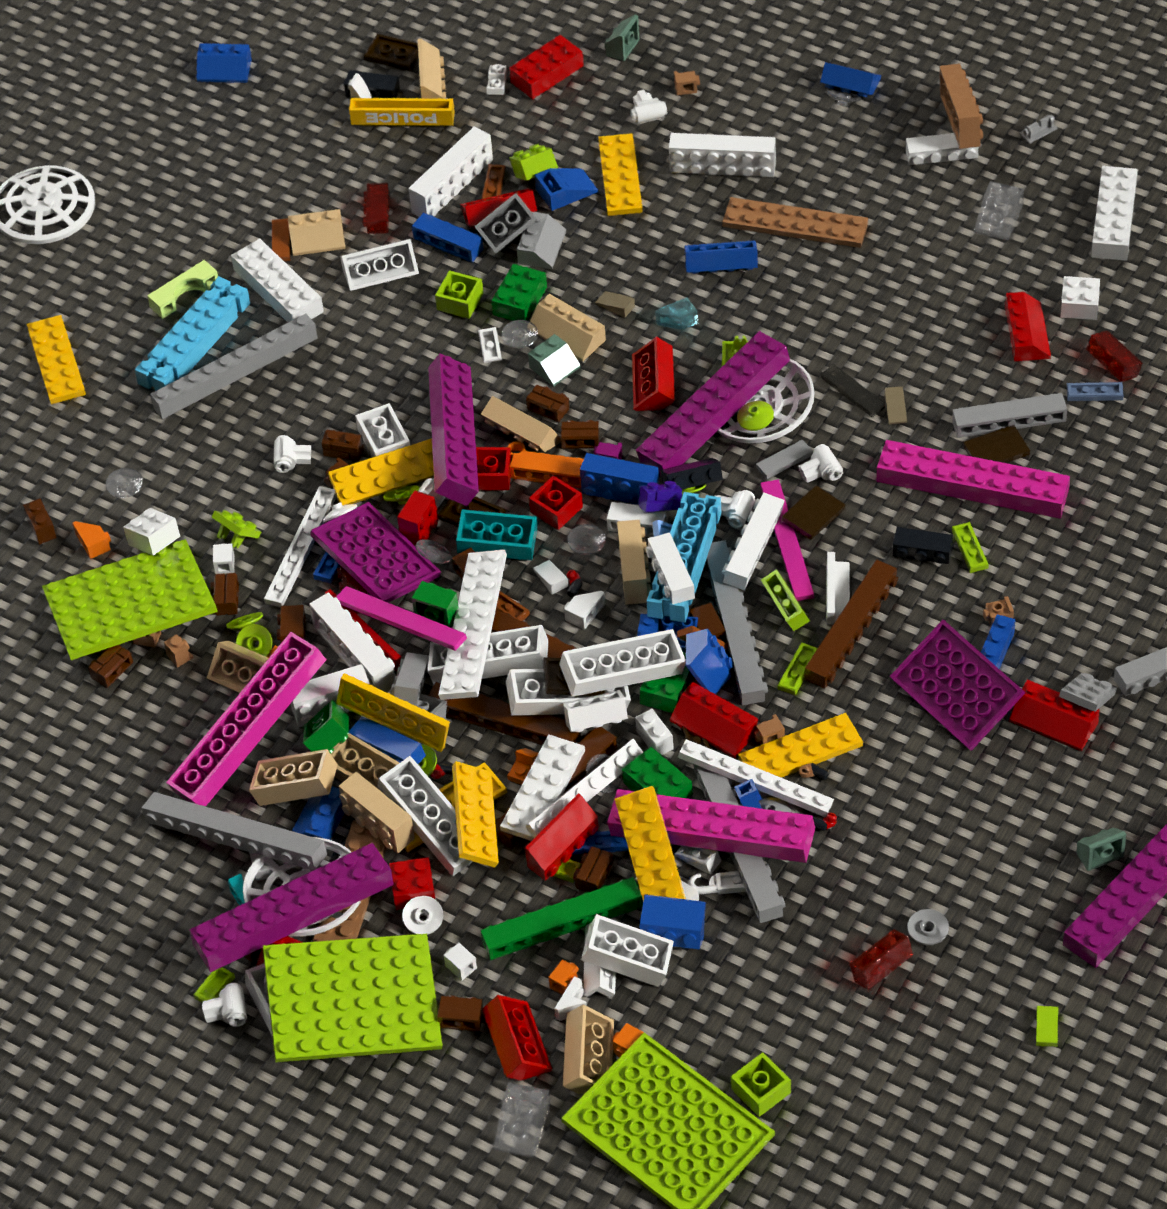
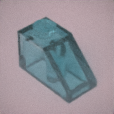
[655,297,698,330]

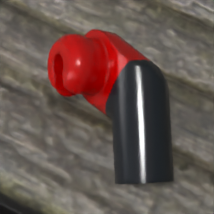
[566,570,583,597]
[430,763,453,779]
[813,813,837,831]

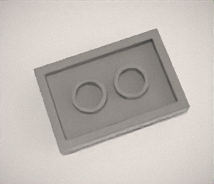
[1059,673,1117,712]

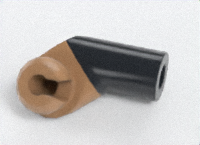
[799,763,830,780]

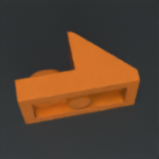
[507,748,538,785]

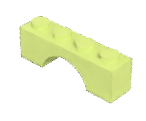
[147,260,218,319]

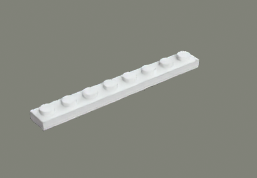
[264,486,337,607]
[525,739,643,838]
[678,739,834,817]

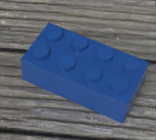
[580,453,659,505]

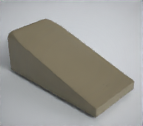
[595,291,635,318]
[884,386,907,425]

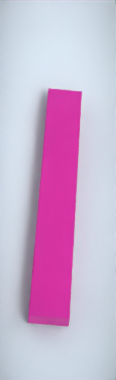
[761,479,814,601]
[336,586,467,651]

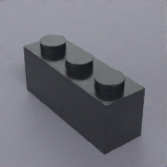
[344,70,400,98]
[660,458,723,490]
[892,527,953,564]

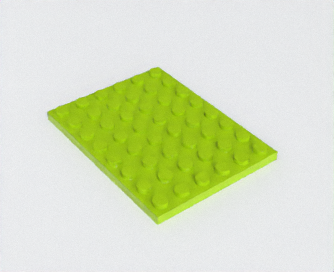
[42,539,217,660]
[263,934,443,1062]
[561,1032,775,1209]

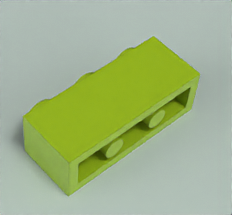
[761,569,810,631]

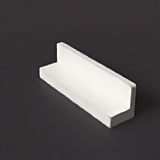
[826,552,850,625]
[583,923,616,997]

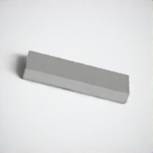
[756,439,813,479]

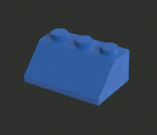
[197,43,252,83]
[820,62,881,97]
[686,629,734,694]
[292,786,344,840]
[640,895,706,950]

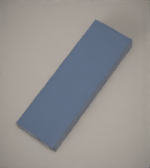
[1066,382,1124,401]

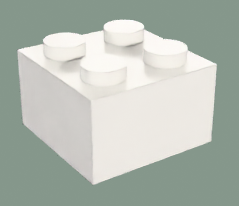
[1060,276,1100,320]
[123,508,180,556]

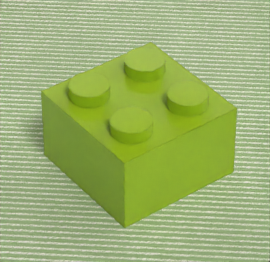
[509,144,558,180]
[435,271,484,319]
[731,1052,791,1117]

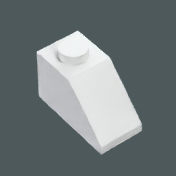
[564,591,605,630]

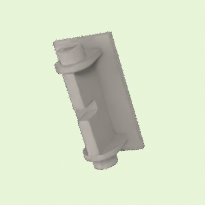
[1019,115,1058,144]

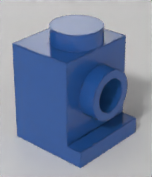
[734,779,762,809]

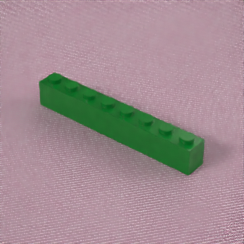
[481,877,643,960]

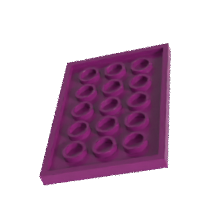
[310,502,441,603]
[890,620,1025,751]

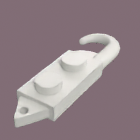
[688,871,746,894]

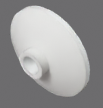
[323,502,358,522]
[402,896,443,935]

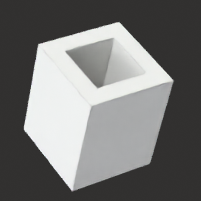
[213,544,235,574]
[444,943,477,980]

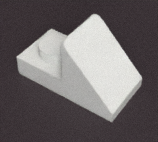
[555,976,587,1021]

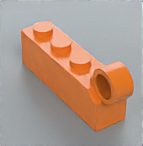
[508,441,584,488]

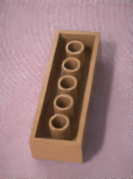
[939,63,983,149]

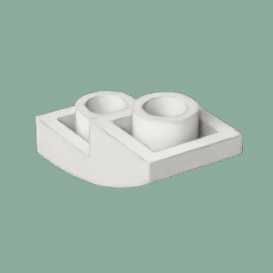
[487,64,507,95]
[348,73,371,98]

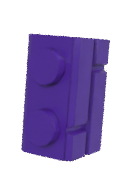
[639,481,682,512]

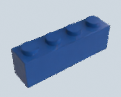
[412,213,484,263]
[684,241,758,274]
[981,614,1015,669]
[349,716,426,764]

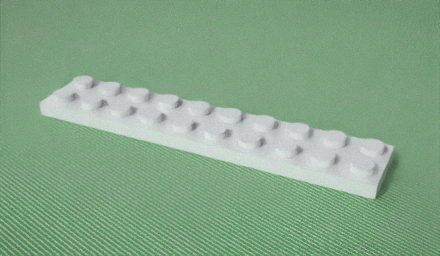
[438,550,507,700]

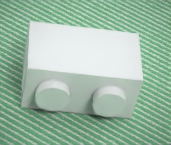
[635,709,673,755]

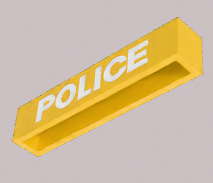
[349,98,455,126]

